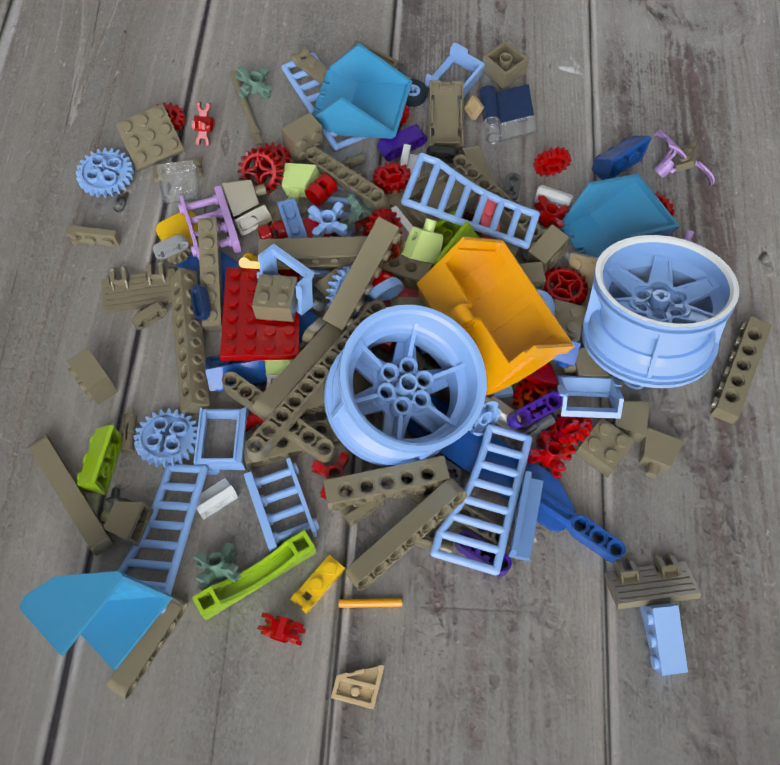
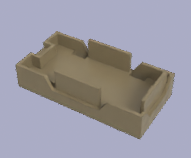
[429,80,463,151]
[403,164,481,228]

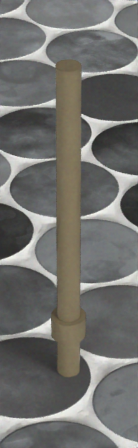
[230,70,264,147]

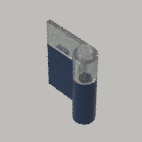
[479,84,537,144]

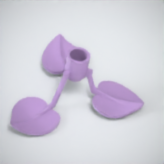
[654,129,715,186]

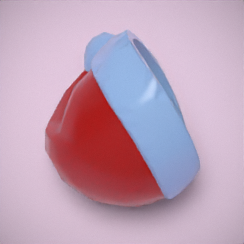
[369,270,404,302]

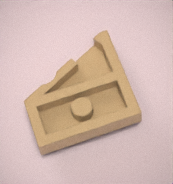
[568,252,598,290]
[331,665,384,710]

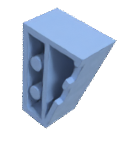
[640,602,688,676]

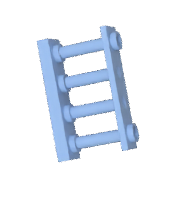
[244,458,319,553]

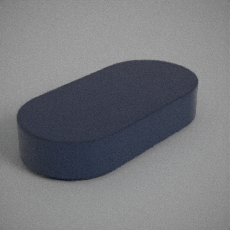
[190,284,211,321]

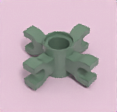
[235,66,273,100]
[340,193,374,231]
[193,542,241,590]

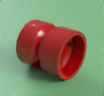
[304,173,338,207]
[257,219,288,239]

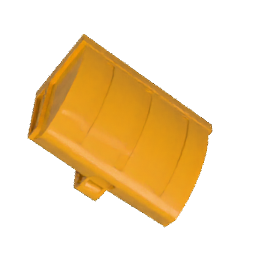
[416,237,575,396]

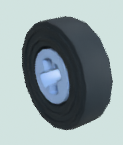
[406,79,427,107]

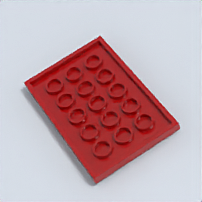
[220,268,300,361]

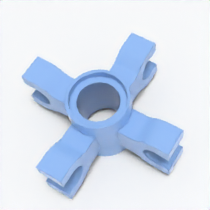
[308,201,348,238]

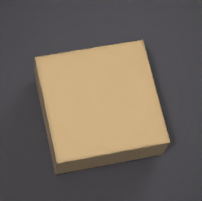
[463,95,484,120]

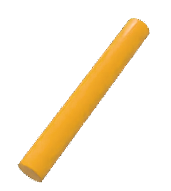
[339,598,402,608]

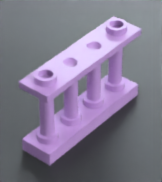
[178,185,241,260]

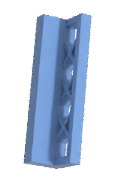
[277,198,307,238]
[508,471,544,561]

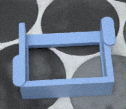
[425,43,485,104]
[256,244,315,315]
[555,375,624,419]
[193,407,251,475]

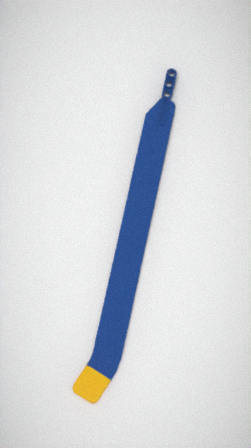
[156,211,626,562]

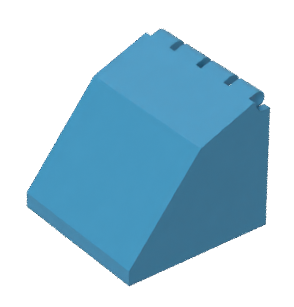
[312,43,412,139]
[561,174,680,258]
[20,571,173,670]

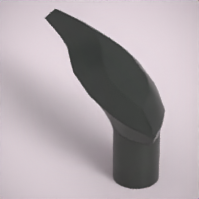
[105,487,134,505]

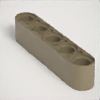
[107,593,188,699]

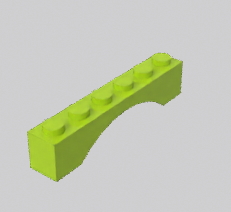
[192,530,316,620]

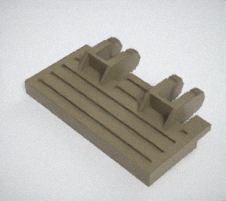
[101,260,175,314]
[604,552,702,609]

